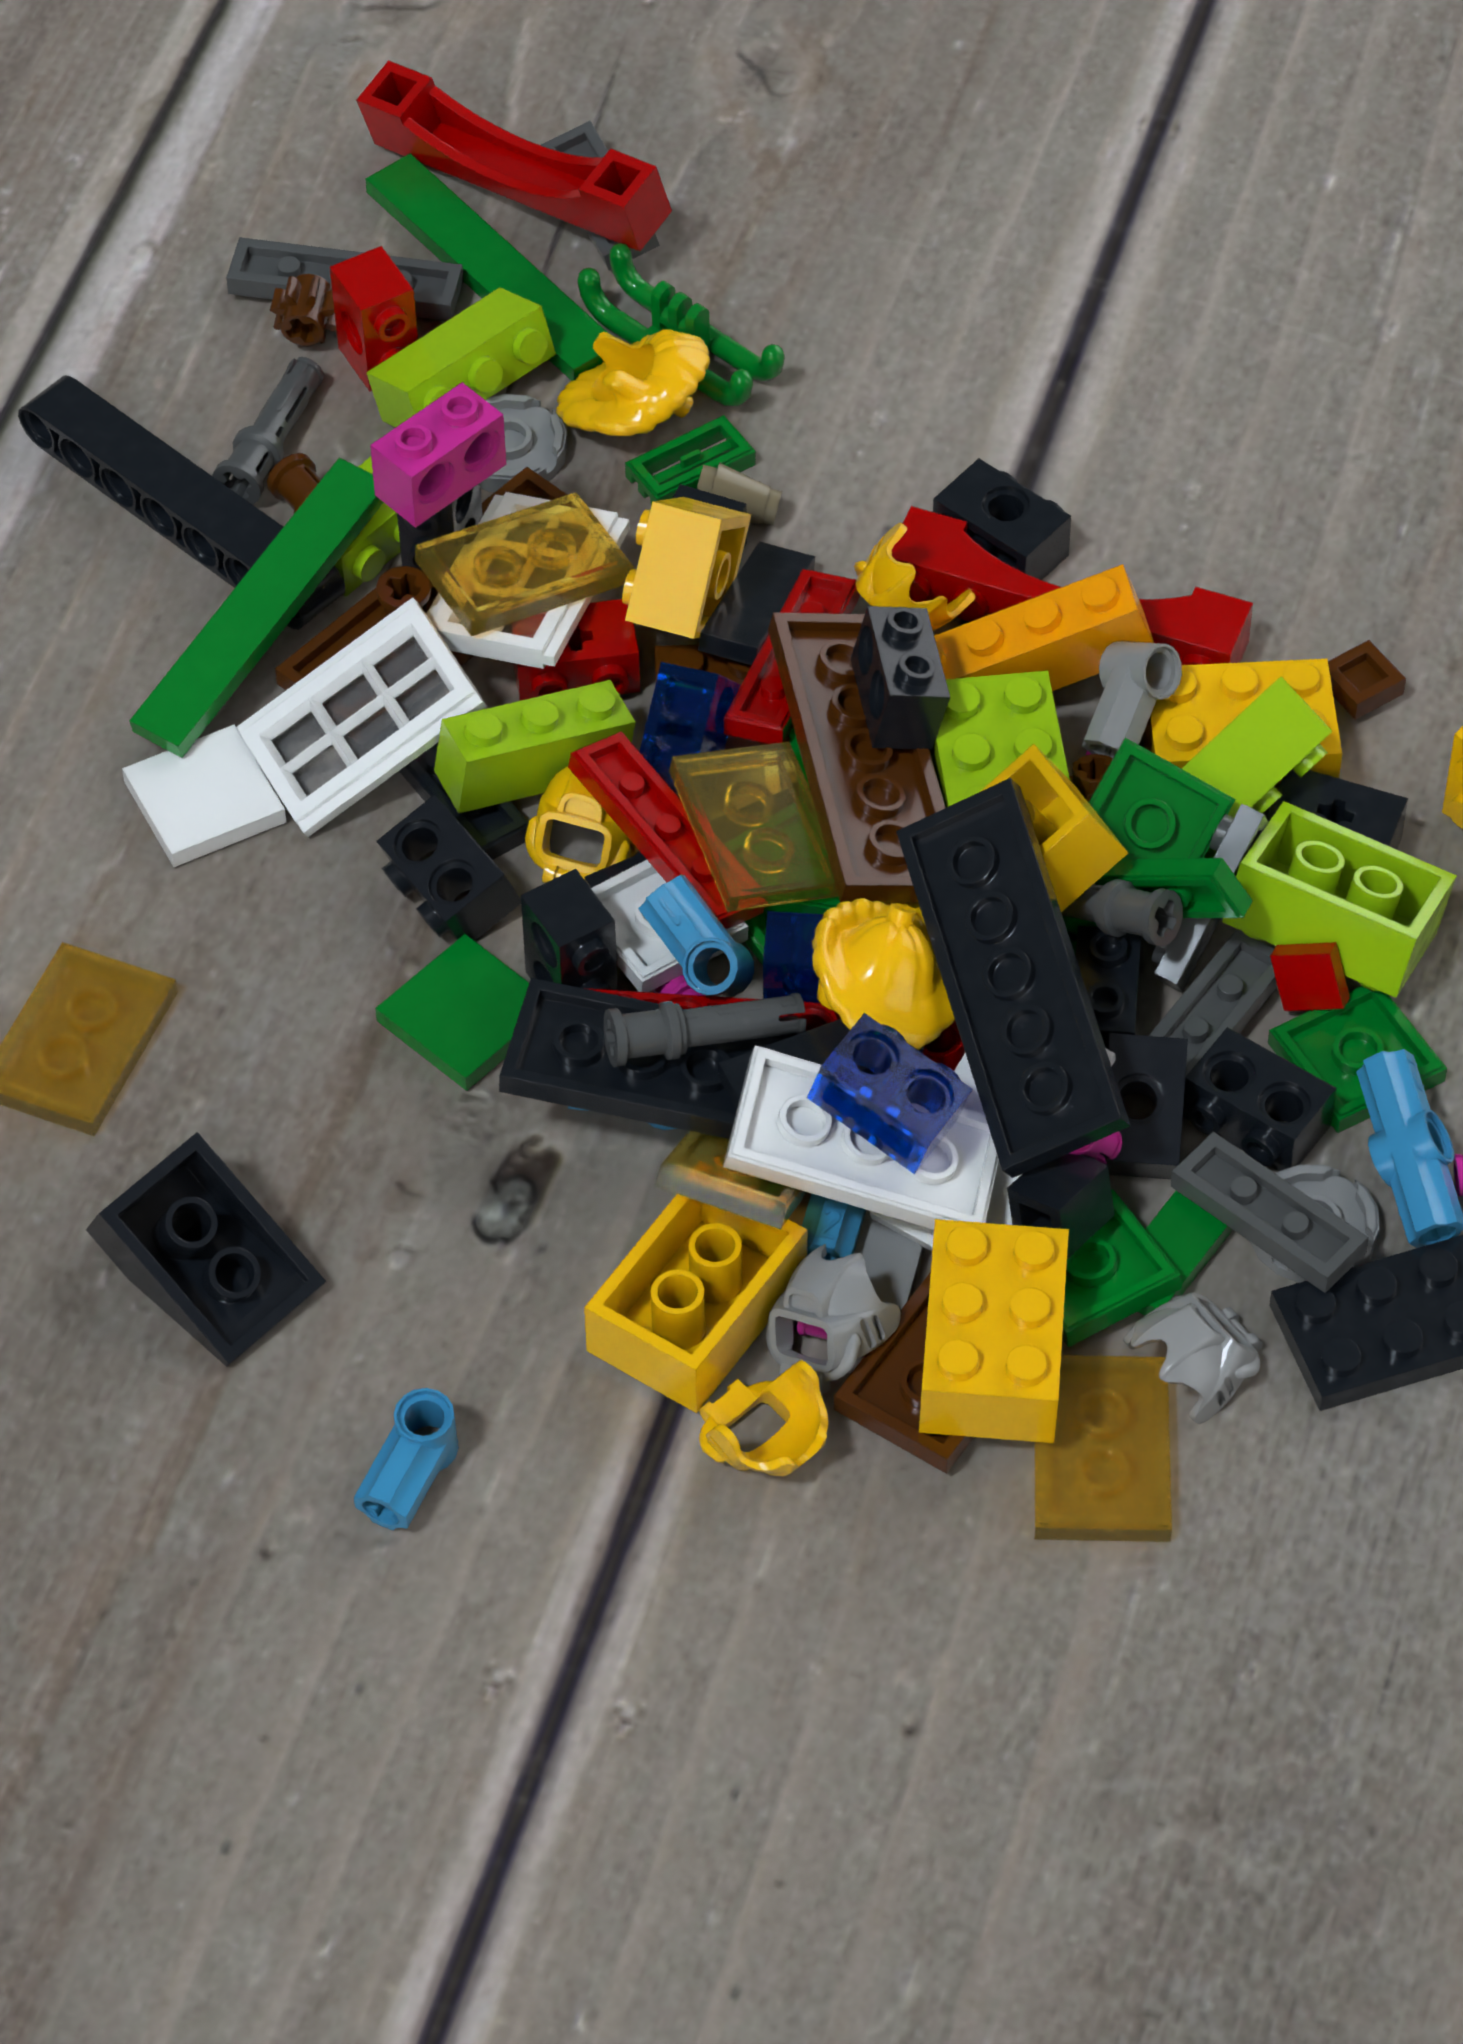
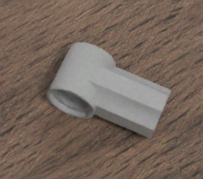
[1082,641,1182,758]

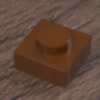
[1328,640,1406,720]

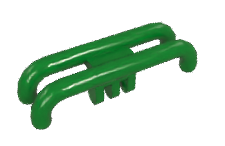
[577,243,785,406]

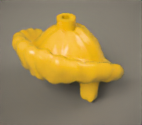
[556,329,710,436]
[812,898,955,1052]

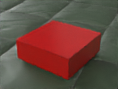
[1270,942,1350,1011]

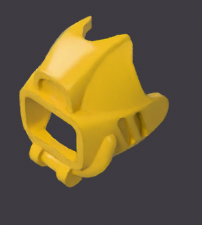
[854,522,976,633]
[525,766,639,883]
[699,1360,828,1476]

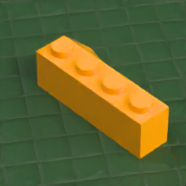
[934,564,1154,691]

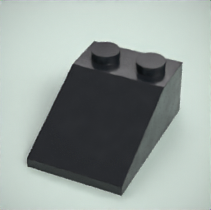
[86,1132,326,1367]

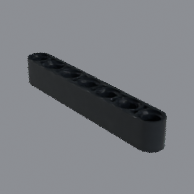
[18,375,346,630]

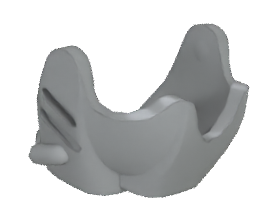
[766,1244,901,1394]
[1123,1292,1263,1424]

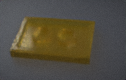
[415,492,634,637]
[669,742,839,912]
[0,942,178,1136]
[655,1131,808,1230]
[1034,1355,1172,1542]

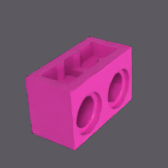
[370,382,507,528]

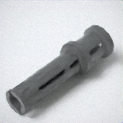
[212,357,324,504]
[1062,879,1183,947]
[603,993,806,1067]

